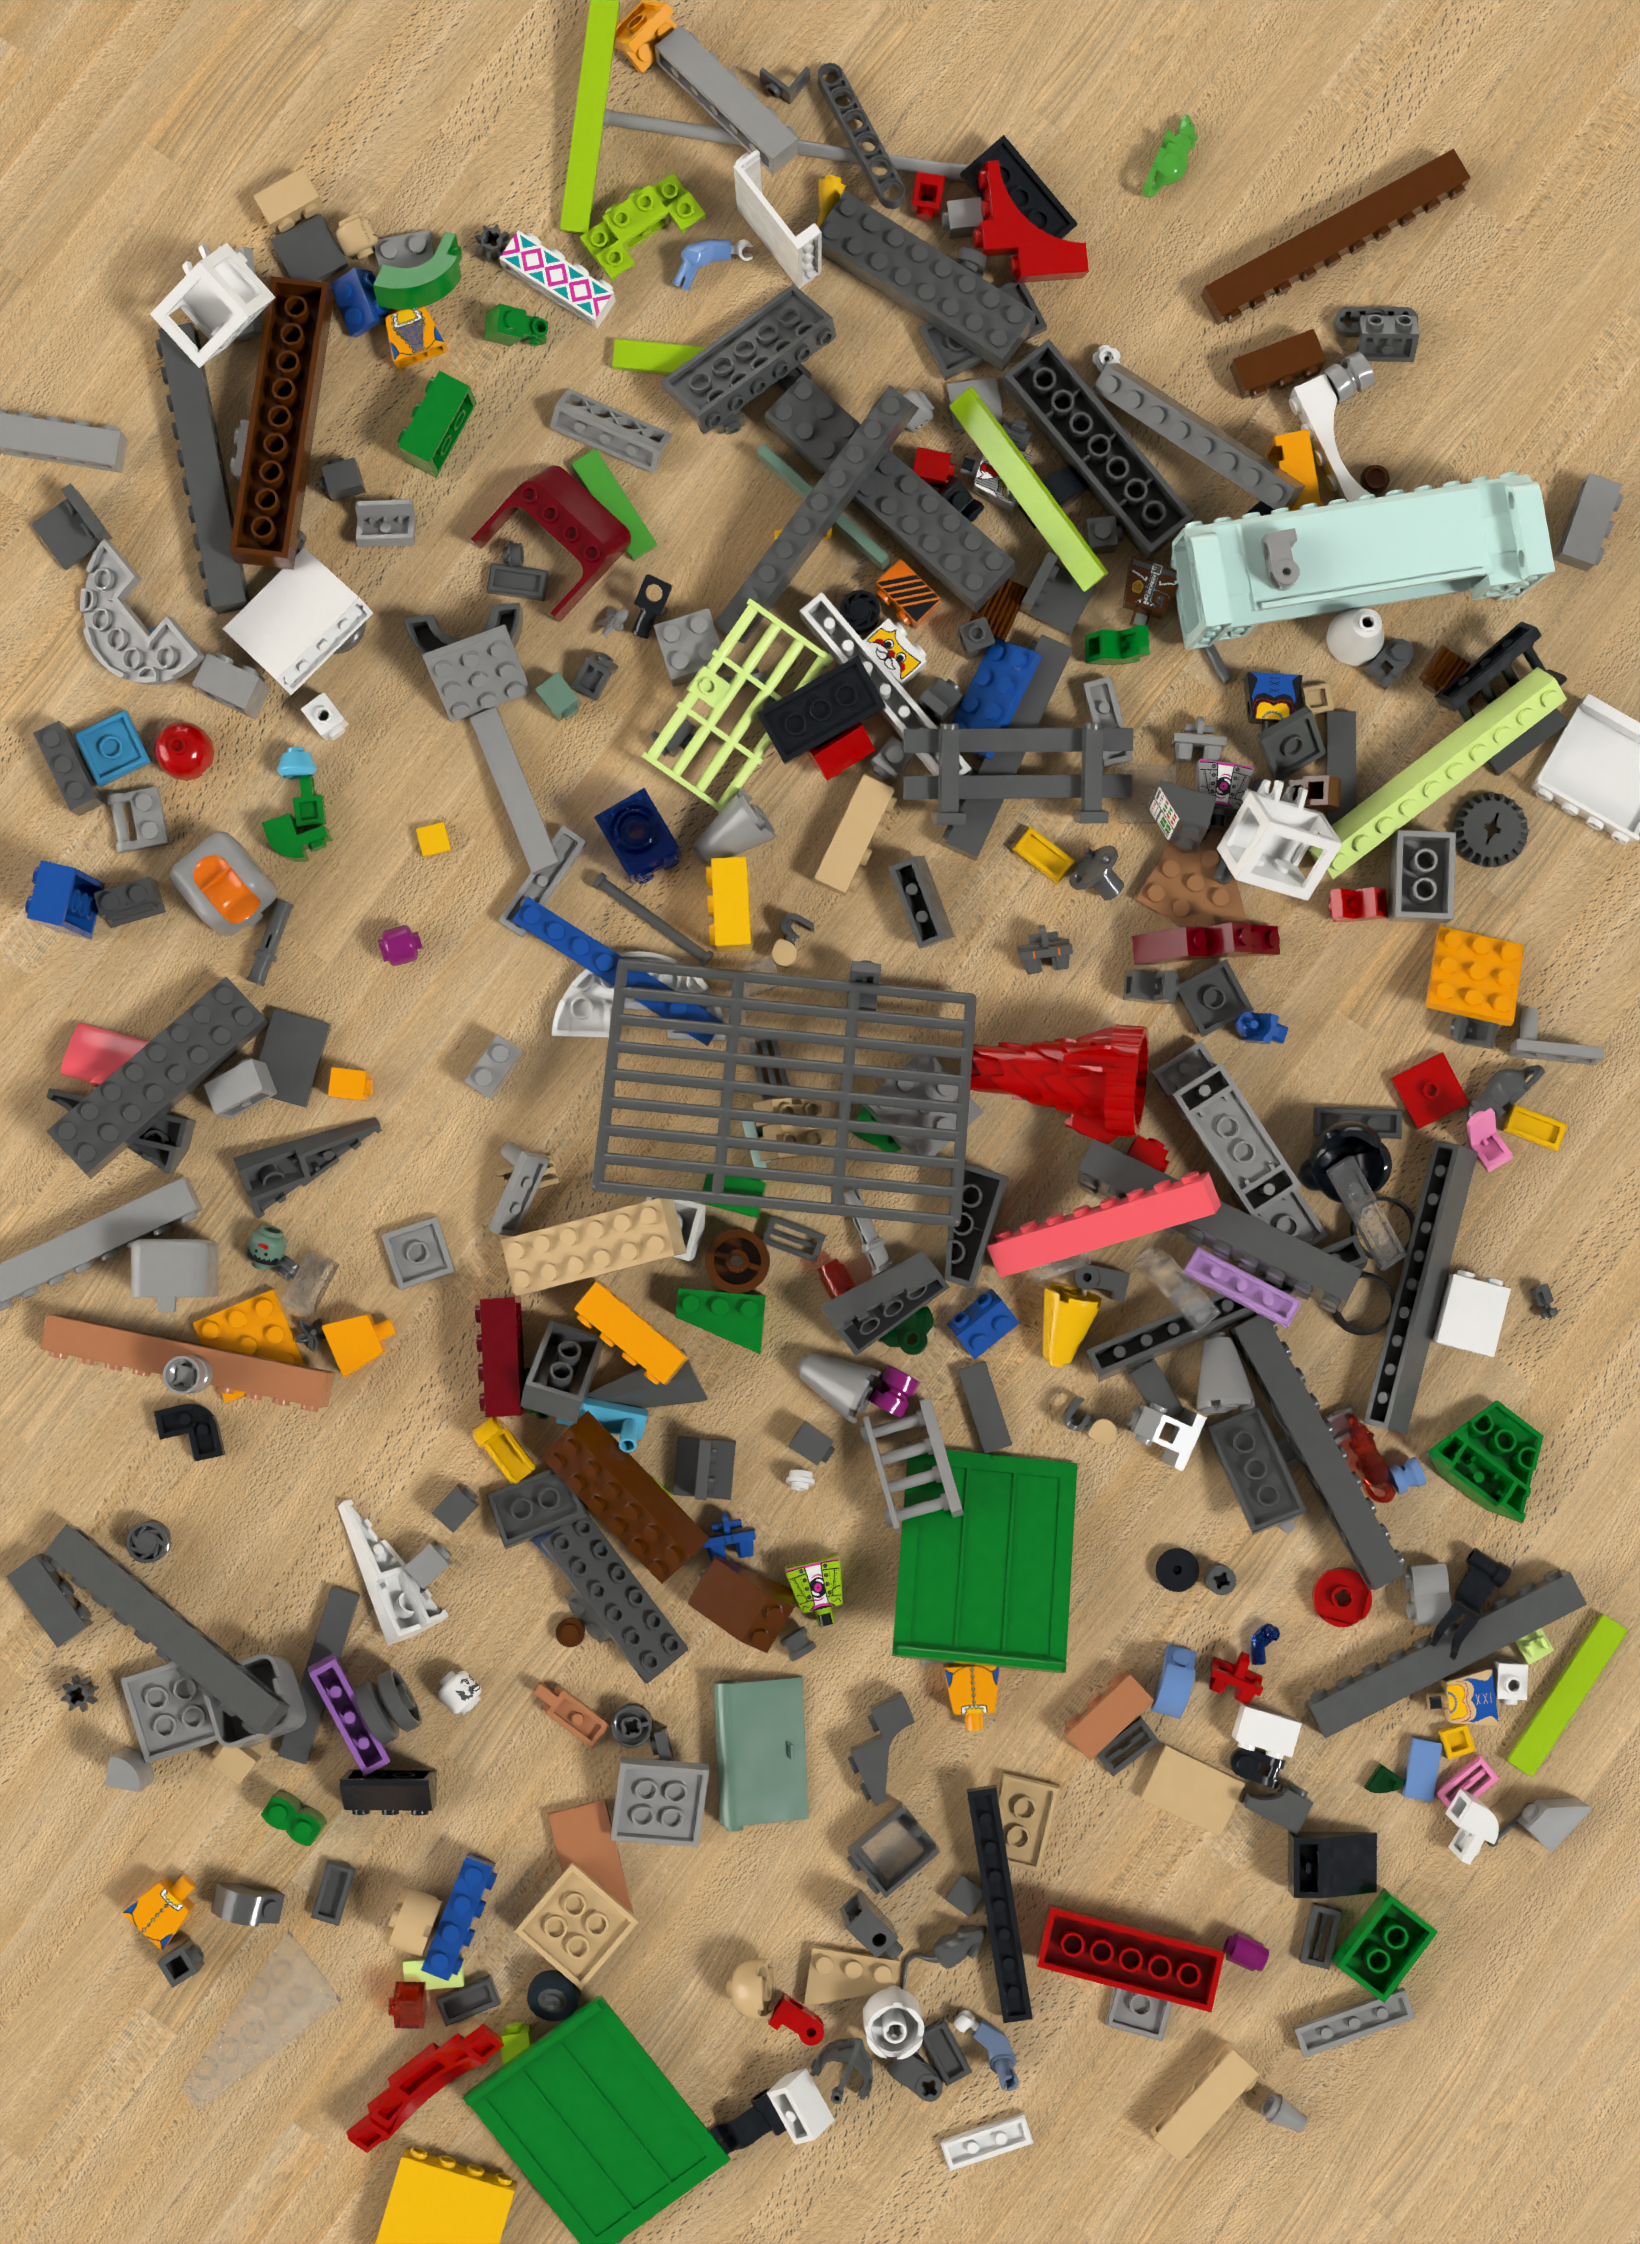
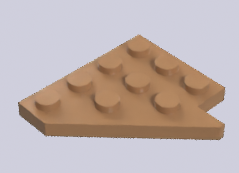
[1135,829,1248,959]

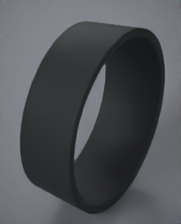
[1331,1272,1394,1336]

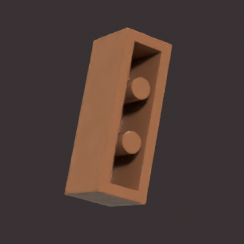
[1064,1671,1154,1761]

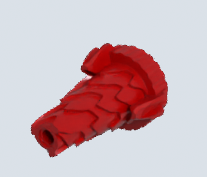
[970,1024,1149,1144]

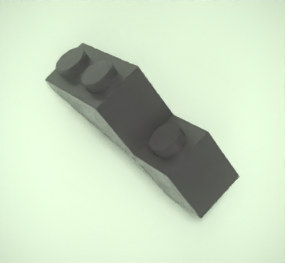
[848,1692,915,1806]

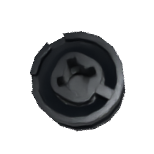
[840,590,880,635]

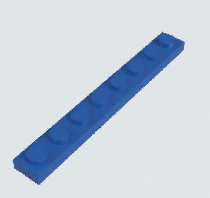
[512,897,723,1047]

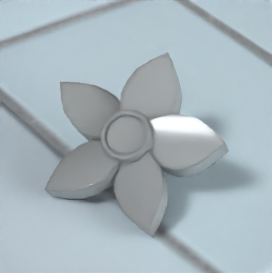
[596,606,629,637]

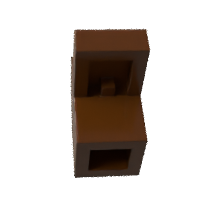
[1288,775,1341,811]

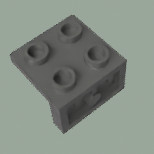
[32,483,112,570]
[1019,551,1096,635]

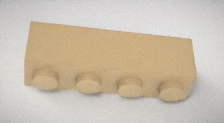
[814,774,897,896]
[1150,2042,1259,2163]

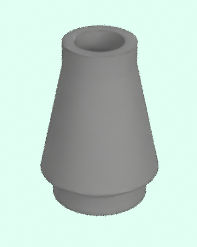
[1261,2094,1307,2133]

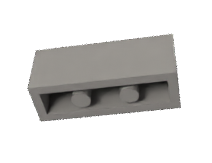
[1555,473,1623,572]

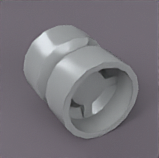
[1321,351,1375,404]
[163,1355,213,1394]

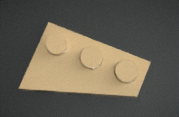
[804,1945,900,2006]

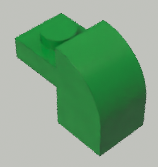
[1084,625,1150,665]
[262,813,332,862]

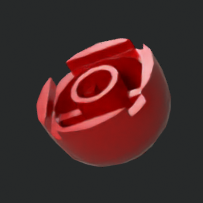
[154,722,215,781]

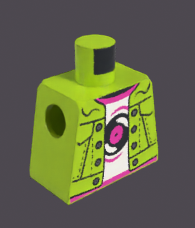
[785,1554,843,1627]

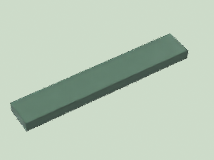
[756,444,890,572]

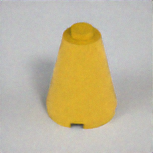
[1042,1283,1102,1368]

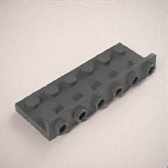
[660,284,836,434]

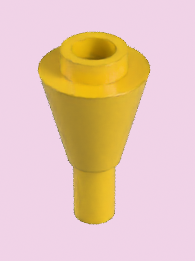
[817,174,846,228]

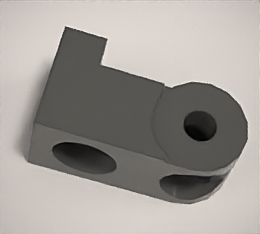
[1074,1265,1130,1302]

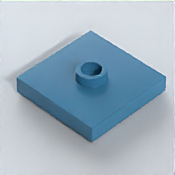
[73,710,152,787]

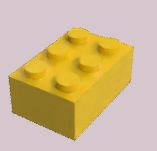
[706,857,752,952]

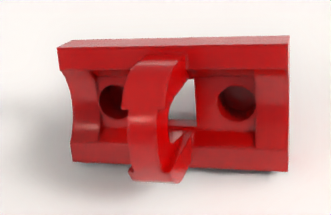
[1209,1652,1263,1704]

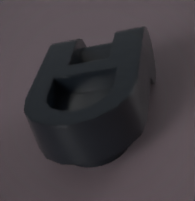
[1229,1747,1286,1789]

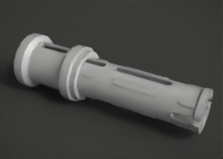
[843,1189,896,1276]

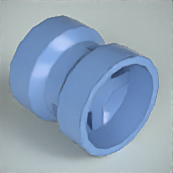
[1387,1457,1427,1495]

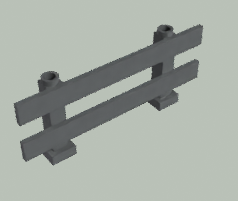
[903,722,1133,825]

